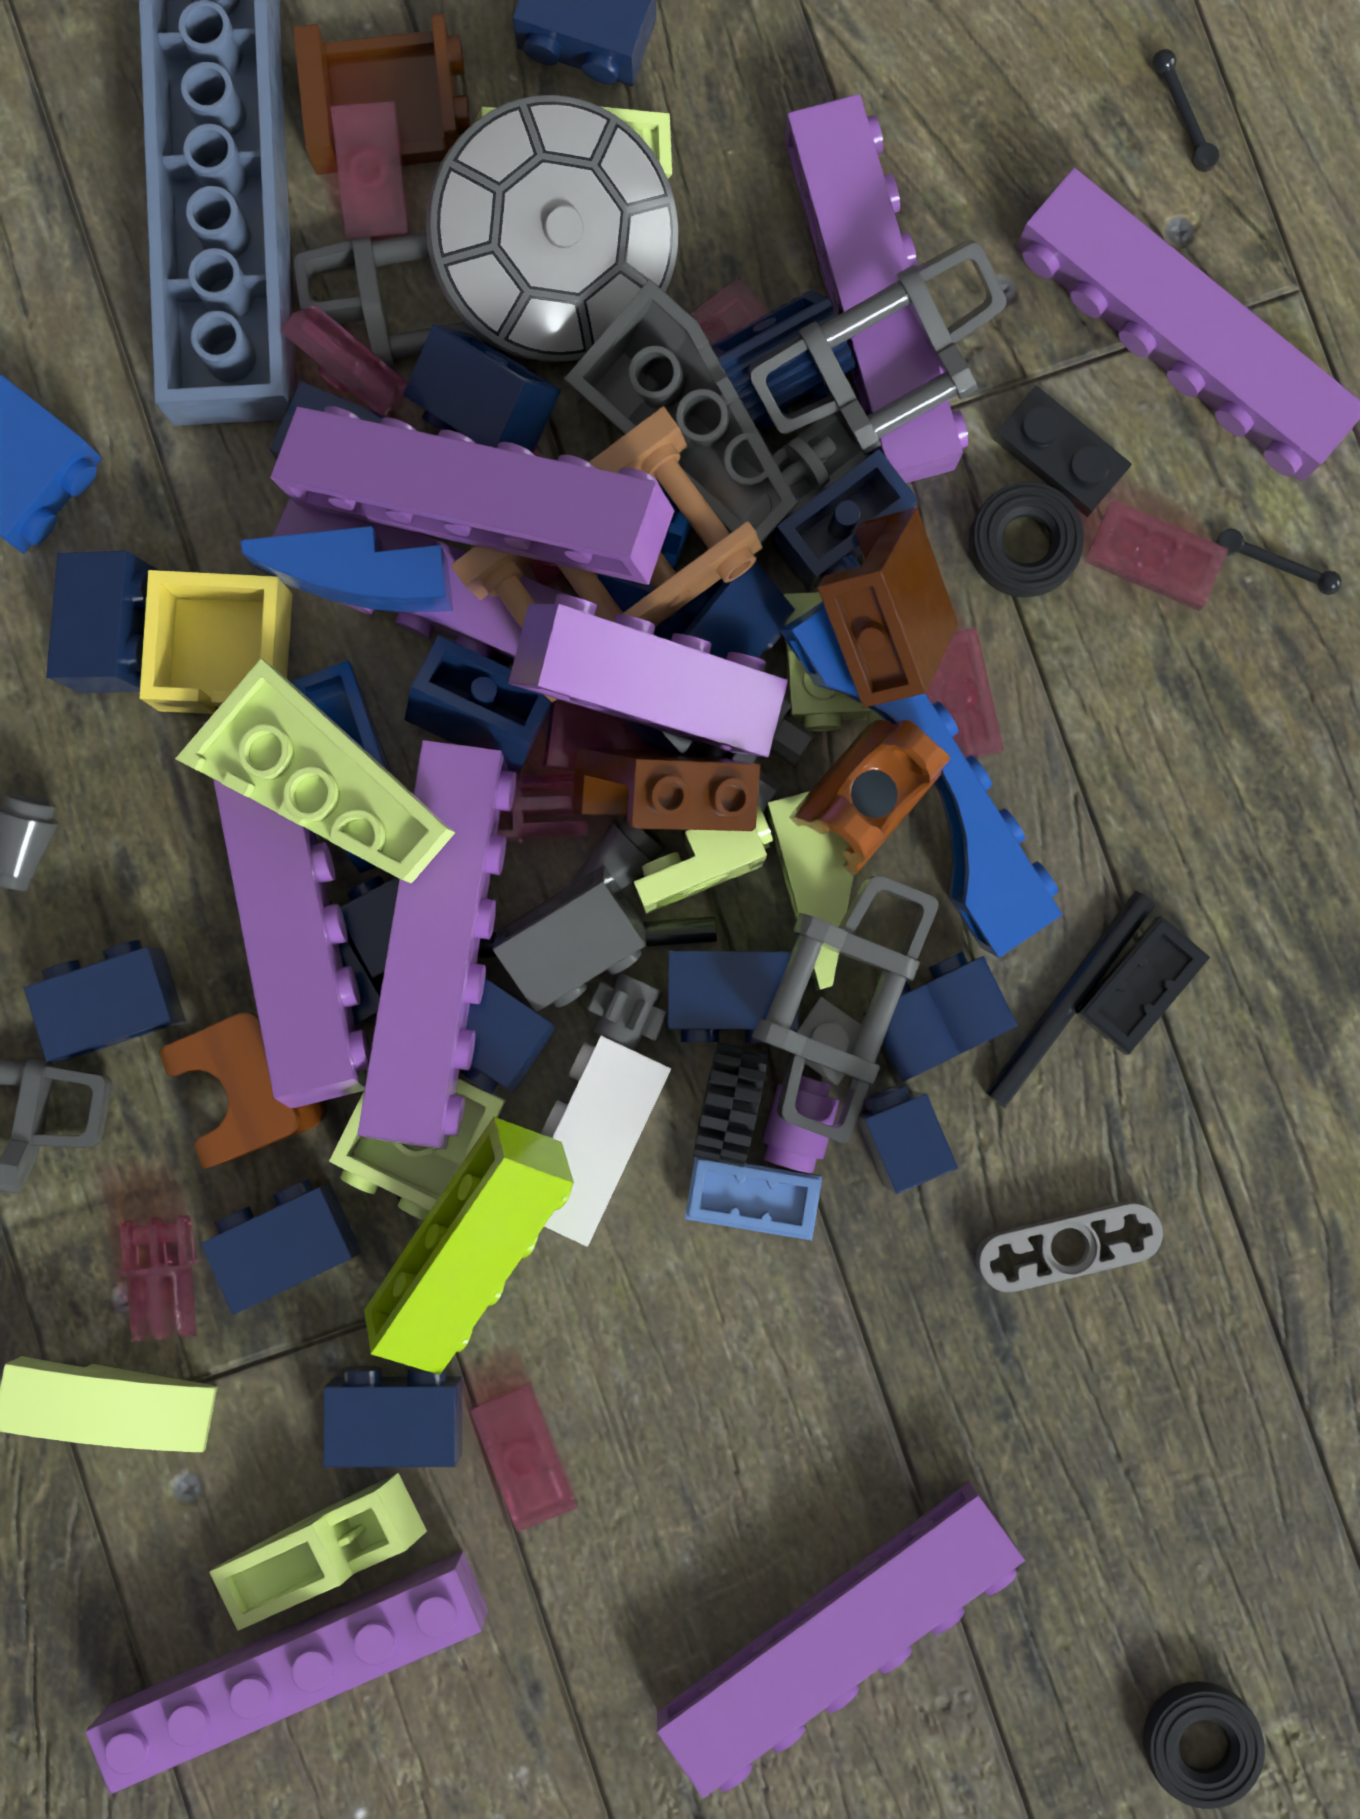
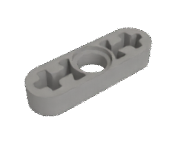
[975,1202,1163,1292]

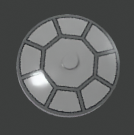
[426,95,679,363]

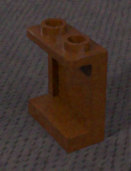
[293,13,471,175]
[818,507,958,708]
[573,747,761,831]

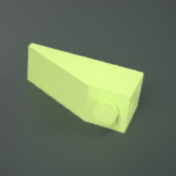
[765,791,854,991]

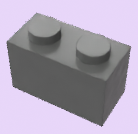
[493,865,646,1012]

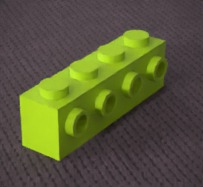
[364,1116,574,1375]

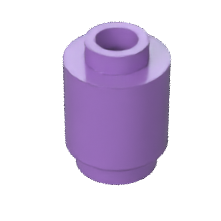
[762,1076,840,1173]

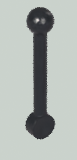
[1152,49,1219,172]
[1216,528,1342,595]

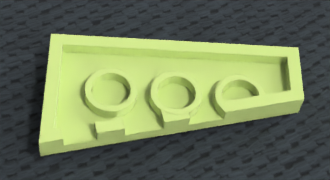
[175,659,455,883]

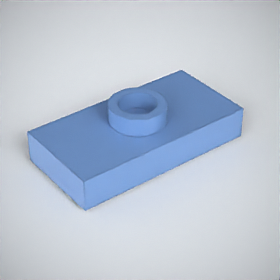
[685,1157,822,1241]

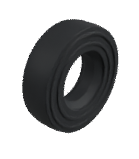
[969,482,1084,597]
[1143,1681,1265,1809]

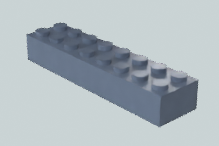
[139,0,297,426]

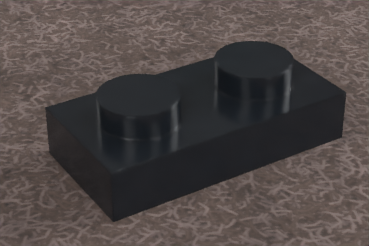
[993,385,1132,518]

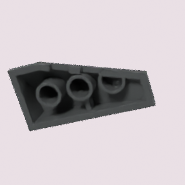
[564,279,798,545]

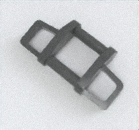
[293,232,496,370]
[748,240,1007,455]
[752,875,939,1143]
[0,1057,112,1194]

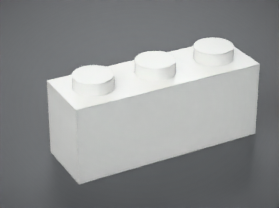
[541,1036,672,1247]

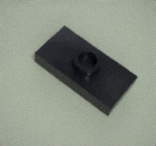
[1076,916,1210,1055]

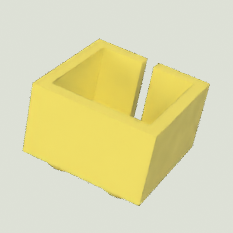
[139,570,293,714]

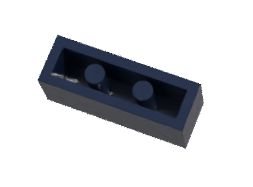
[621,561,795,755]

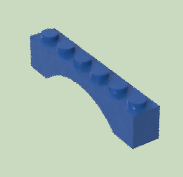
[780,601,1063,958]

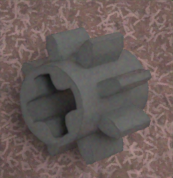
[587,972,668,1050]

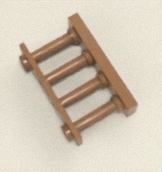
[450,406,762,702]

